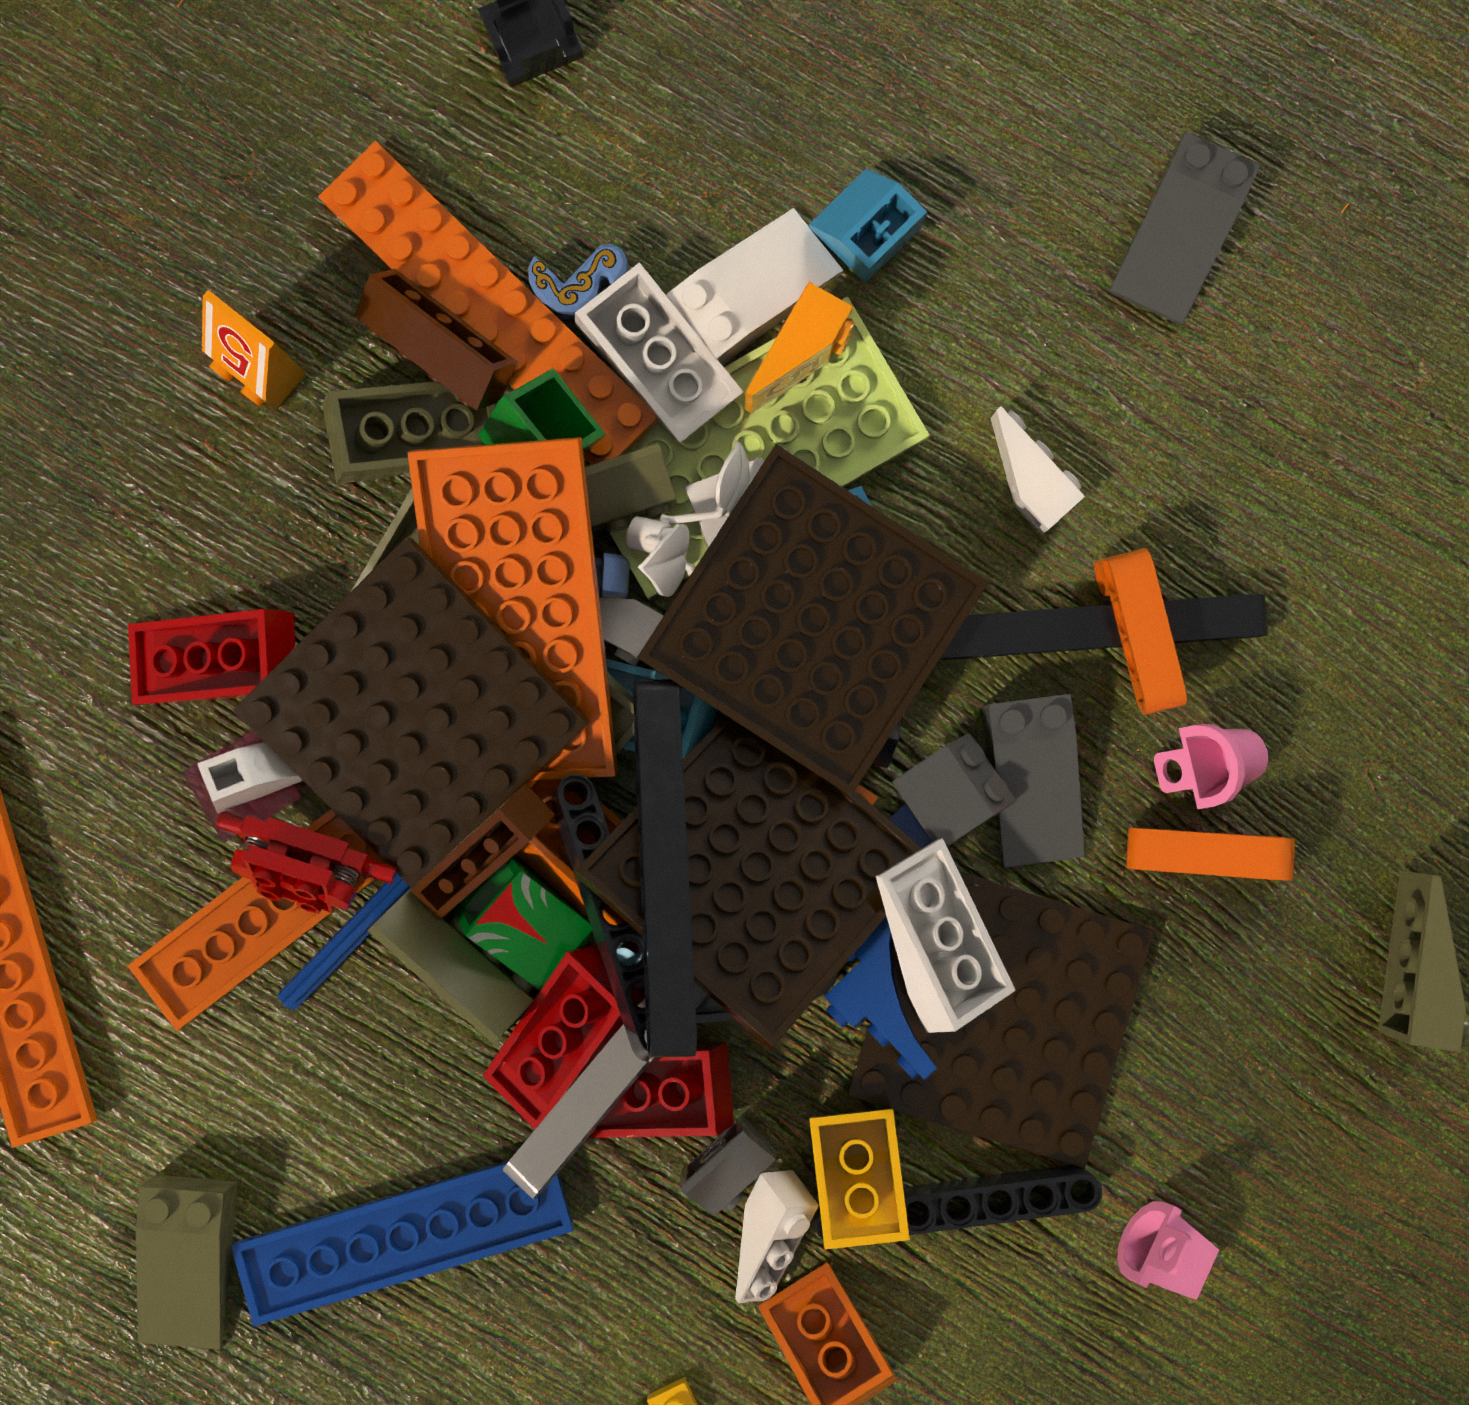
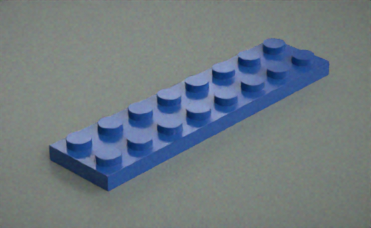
[231,1160,575,1327]

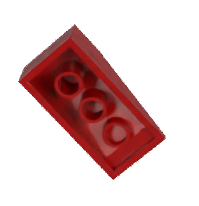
[128,609,295,705]
[482,945,645,1130]
[588,1042,734,1138]

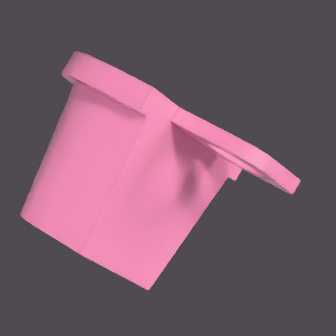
[1154,724,1268,809]
[1117,1201,1219,1300]

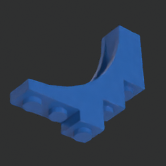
[824,803,938,1080]

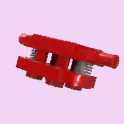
[216,811,397,914]

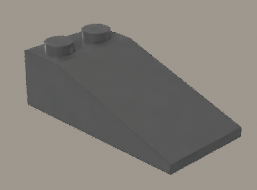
[1108,132,1261,325]
[981,694,1085,868]

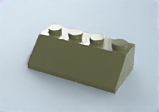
[585,443,678,538]
[367,889,537,1044]

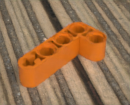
[1094,548,1187,716]
[1126,827,1295,881]

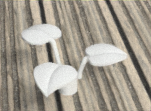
[627,440,750,597]

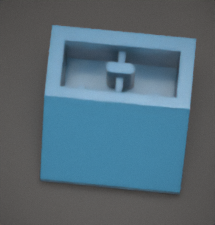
[809,169,927,283]

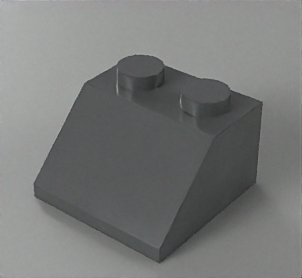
[892,732,1016,847]
[679,1114,776,1216]

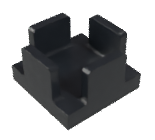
[478,0,584,88]

